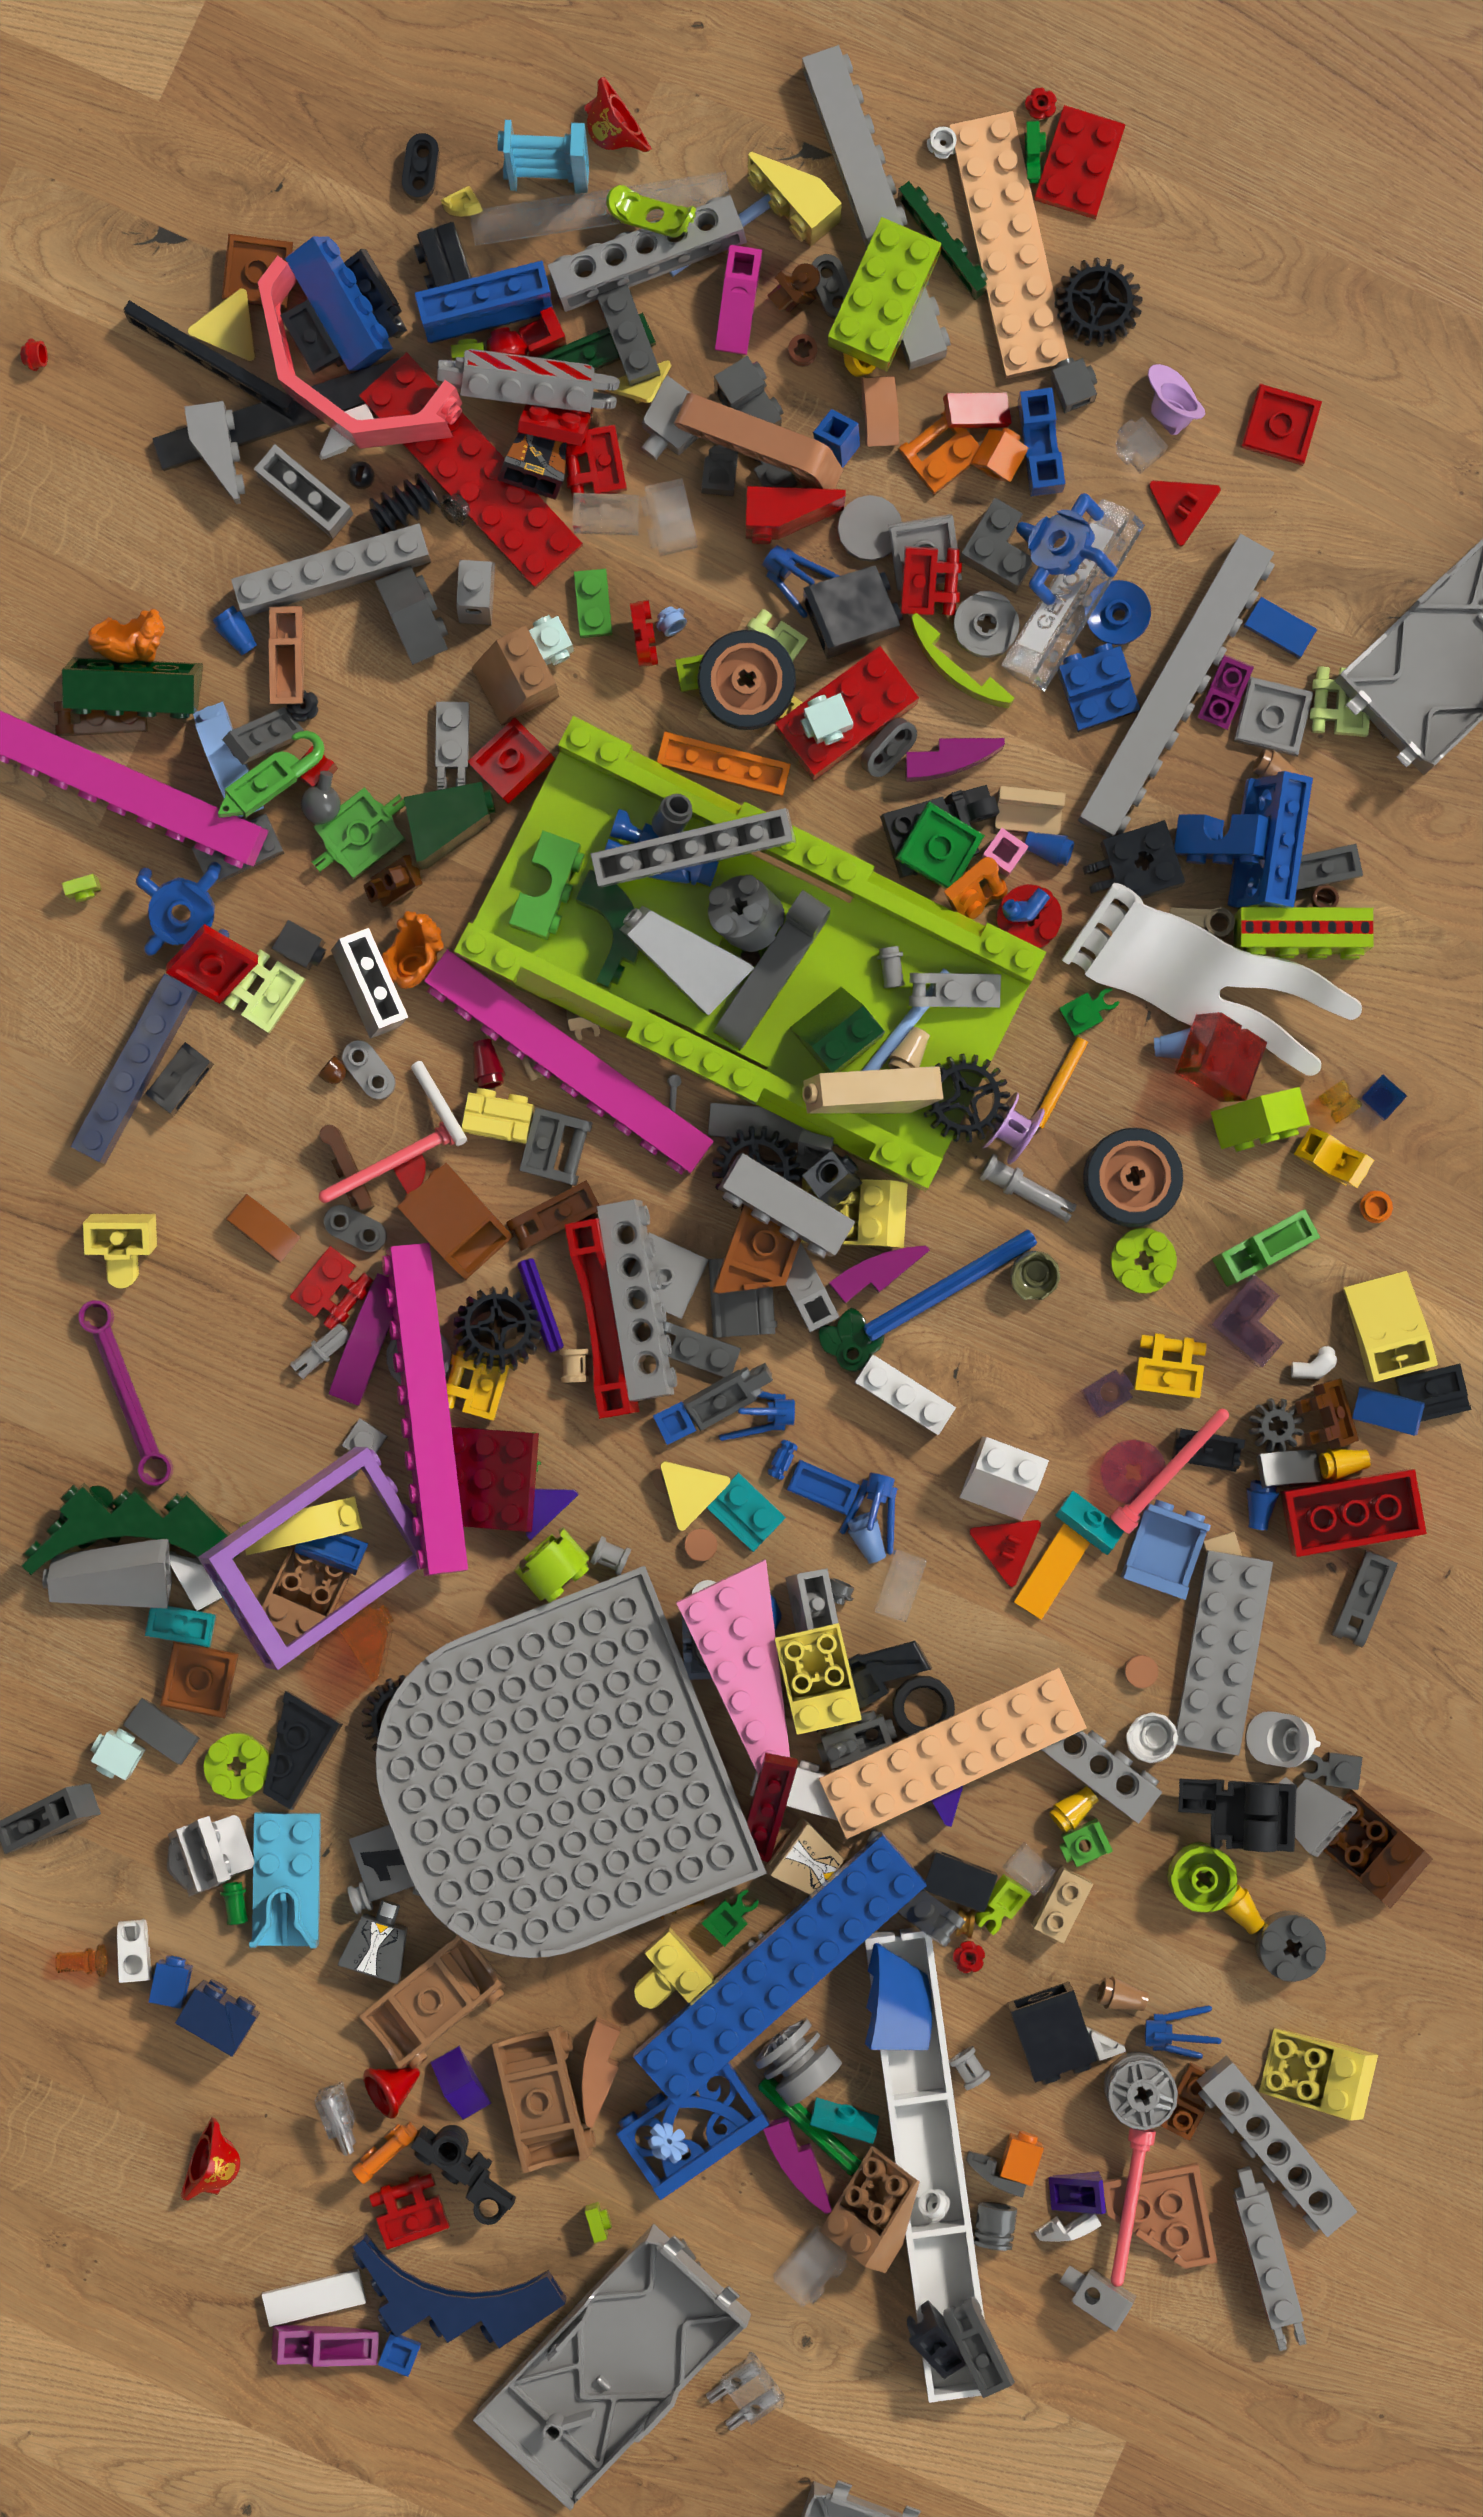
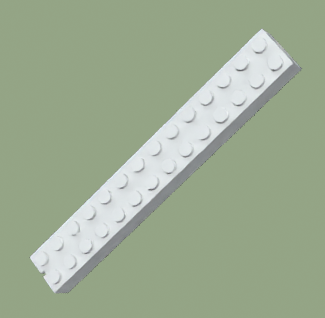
[865,1927,995,2403]

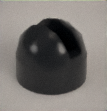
[348,461,375,489]

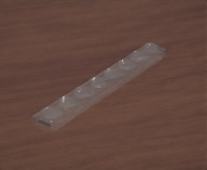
[470,171,730,246]

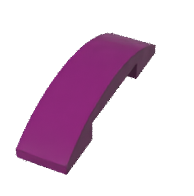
[329,1273,394,1406]

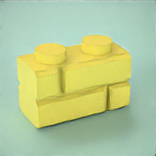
[461,1088,534,1144]

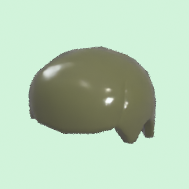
[1010,1251,1061,1300]

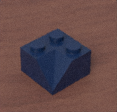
[175,1979,260,2057]

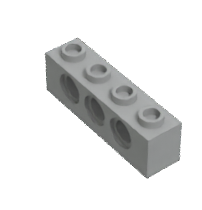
[1041,1730,1162,1824]

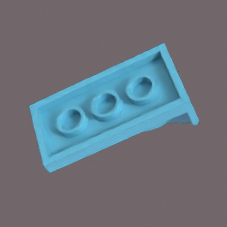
[249,1812,321,1949]

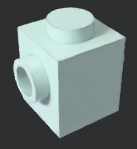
[529,615,574,665]
[800,693,854,745]
[90,1728,146,1780]

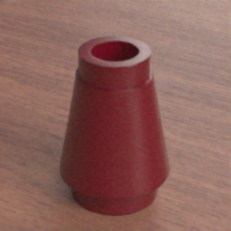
[473,1039,506,1089]

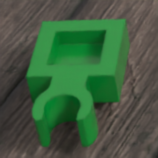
[1024,121,1046,183]
[1059,988,1120,1037]
[701,1888,759,1947]

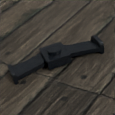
[816,1641,932,1733]

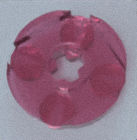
[1100,1439,1166,1504]

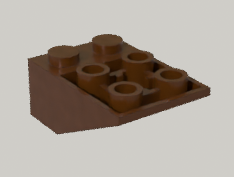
[1323,1789,1433,1909]

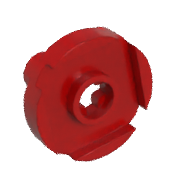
[630,600,658,667]
[996,884,1062,949]

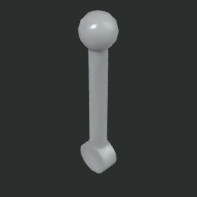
[667,1074,681,1113]

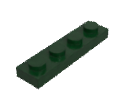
[898,181,988,300]

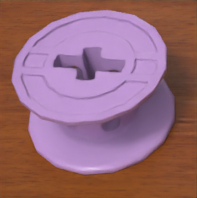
[982,1092,1045,1165]

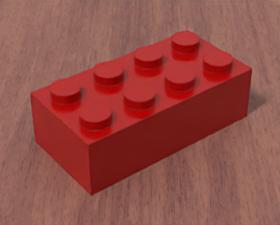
[775,646,919,781]
[1280,1469,1427,1557]

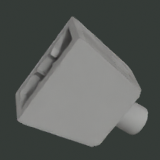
[641,375,699,460]
[457,560,495,625]
[1279,1777,1357,1857]
[1059,2265,1137,2332]

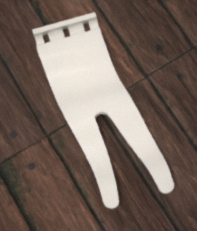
[1062,883,1362,1076]

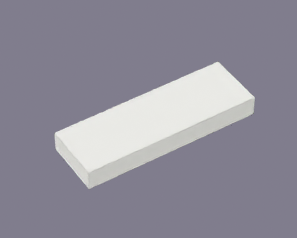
[262,2269,366,2327]

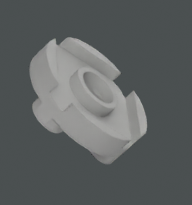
[954,591,1019,658]

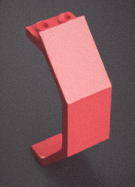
[258,256,463,449]

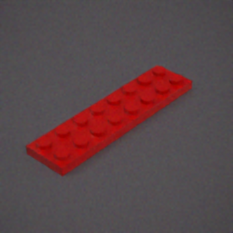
[359,352,583,589]

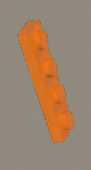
[657,732,791,797]

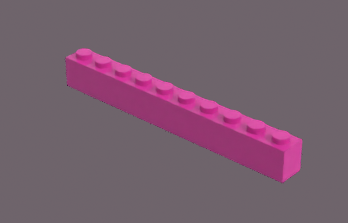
[0,710,269,869]
[424,949,714,1175]
[382,1243,468,1576]

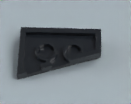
[263,1691,343,1810]

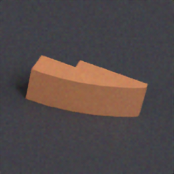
[268,606,305,705]
[582,2016,621,2128]

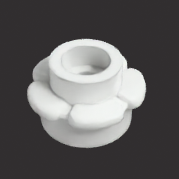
[927,127,957,159]
[918,2189,950,2222]

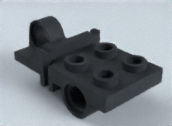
[880,785,1000,878]
[1178,1778,1297,1852]
[411,2125,516,2225]

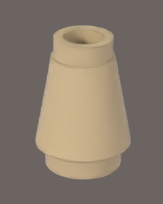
[888,1027,930,1069]

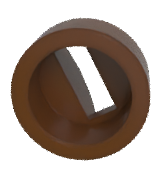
[1311,885,1339,907]
[318,1055,346,1084]

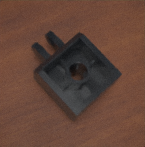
[1082,820,1185,906]

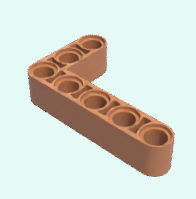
[674,393,843,489]

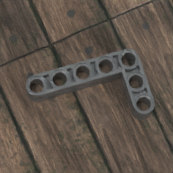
[713,890,831,1050]

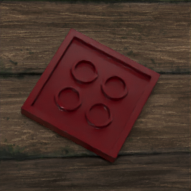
[451,1427,539,1532]

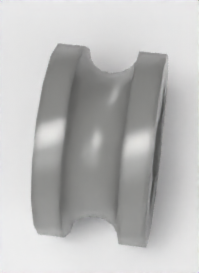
[347,1882,373,1915]

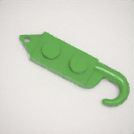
[218,731,325,818]

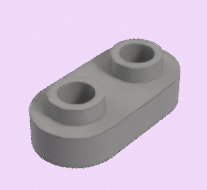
[342,1040,396,1100]

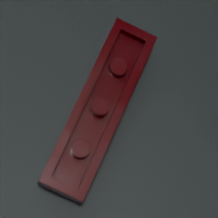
[746,1753,798,1862]

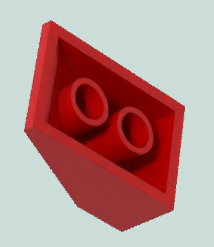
[746,486,846,544]

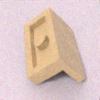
[995,786,1066,835]

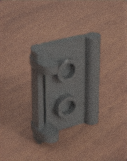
[708,1258,778,1338]

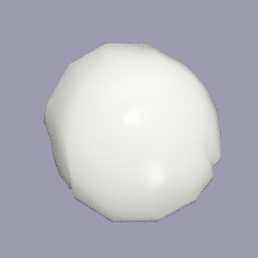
[1126,1712,1178,1763]

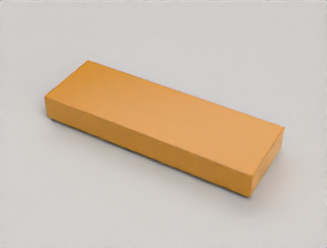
[1013,1522,1090,1620]

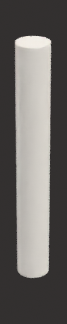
[411,1061,467,1146]

